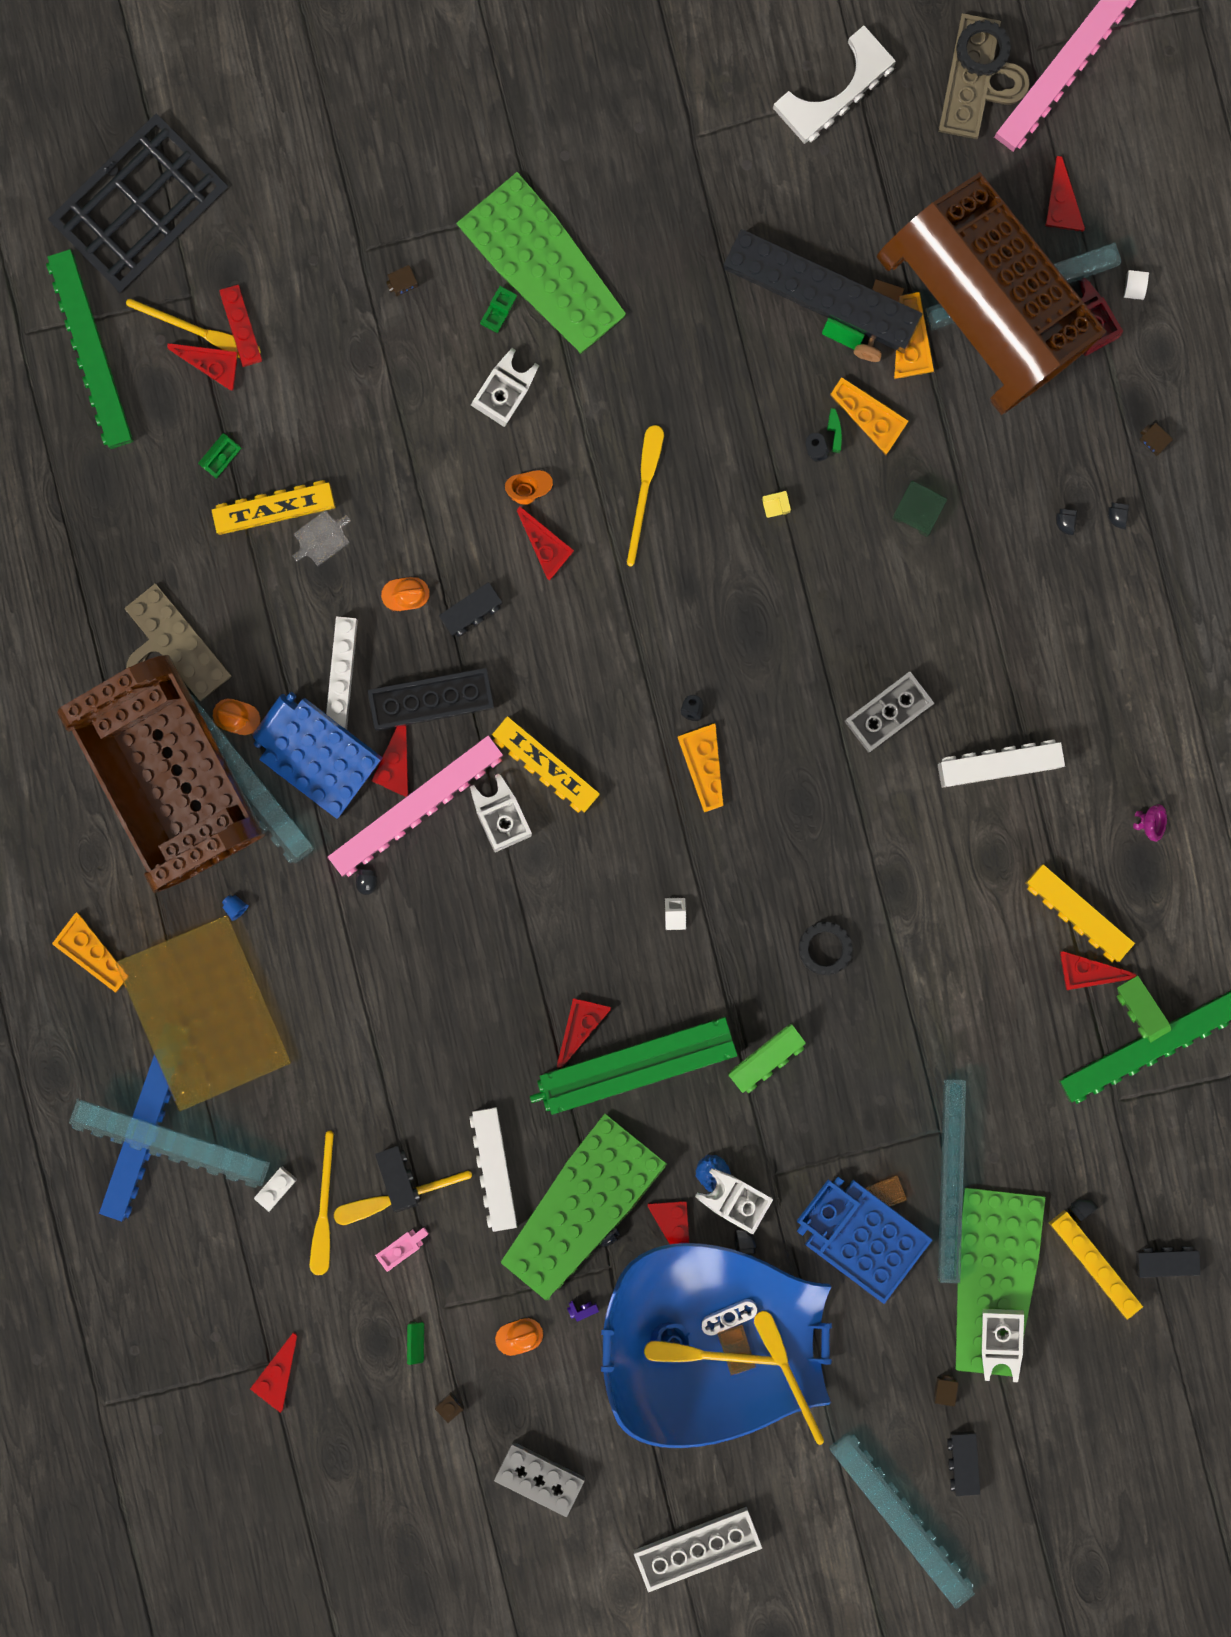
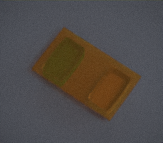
[865,1176,907,1207]
[717,1325,756,1375]

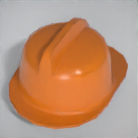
[505,470,553,505]
[381,577,429,611]
[213,699,260,735]
[495,1318,543,1356]

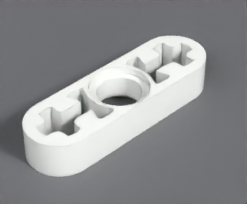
[702,1299,757,1335]

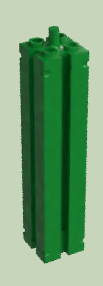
[530,1017,737,1115]

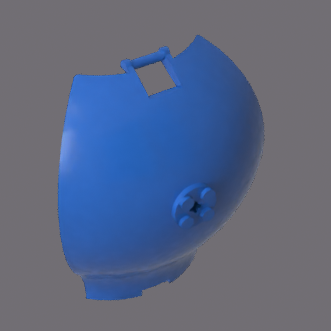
[601,1243,832,1448]

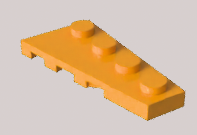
[894,292,934,379]
[830,377,908,455]
[677,724,723,813]
[52,912,129,993]

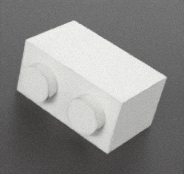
[254,1166,297,1211]

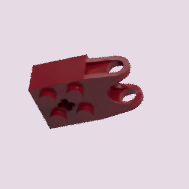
[1078,277,1123,356]

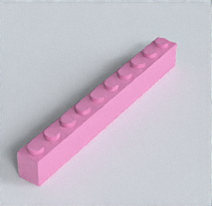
[995,0,1136,152]
[328,736,503,877]

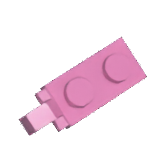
[375,1227,429,1272]

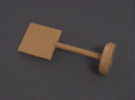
[854,280,904,362]

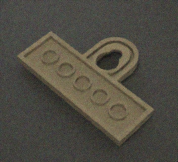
[938,13,1029,139]
[124,583,232,702]

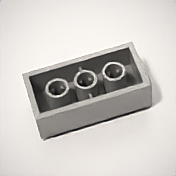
[845,672,934,753]
[494,1442,585,1517]

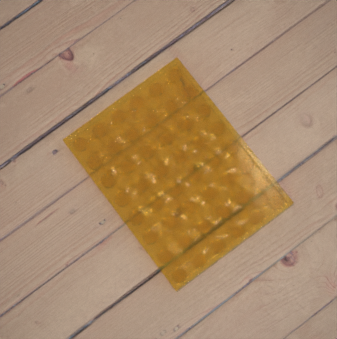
[115,916,291,1112]

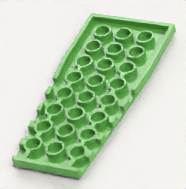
[456,172,626,353]
[501,1114,667,1300]
[955,1188,1045,1377]

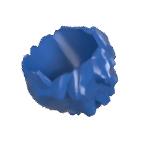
[695,1154,731,1193]

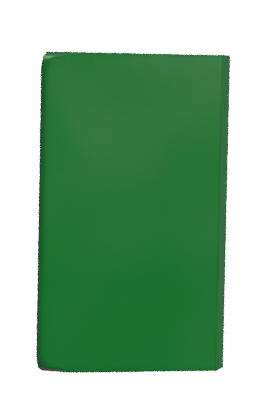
[822,318,865,350]
[198,433,242,479]
[407,1322,424,1365]

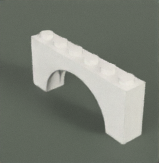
[773,26,896,144]

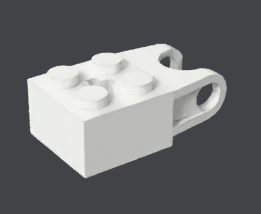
[471,348,539,427]
[470,774,532,853]
[695,1168,773,1234]
[982,1309,1024,1382]

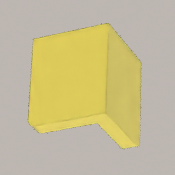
[762,491,791,518]

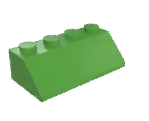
[727,1024,806,1093]

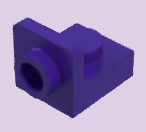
[567,1300,599,1322]

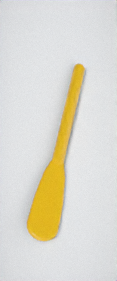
[126,299,260,358]
[627,425,664,566]
[309,1131,333,1275]
[334,1171,472,1225]
[754,1311,824,1445]
[644,1341,778,1365]

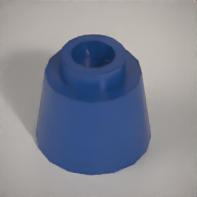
[222,895,249,921]

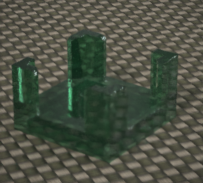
[892,481,947,537]

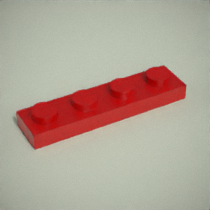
[219,285,262,367]

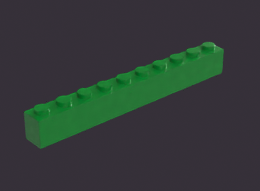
[46,250,134,449]
[1058,991,1231,1104]

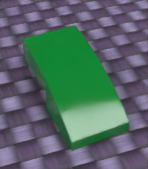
[480,286,517,333]
[827,408,842,453]

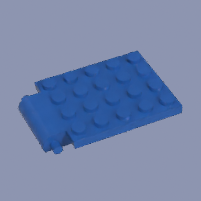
[253,692,382,819]
[797,1177,933,1304]

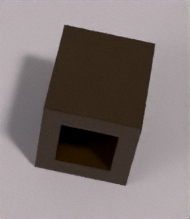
[386,265,418,296]
[1139,423,1173,456]
[933,1375,959,1407]
[435,1392,464,1423]

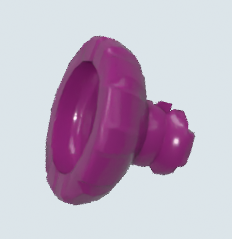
[1133,804,1167,842]

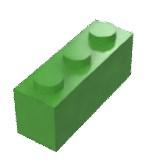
[1117,976,1171,1043]

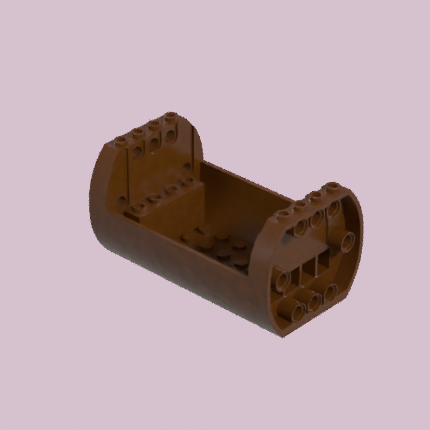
[876,172,1106,416]
[57,655,265,893]

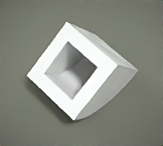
[1124,270,1149,300]
[665,898,686,930]

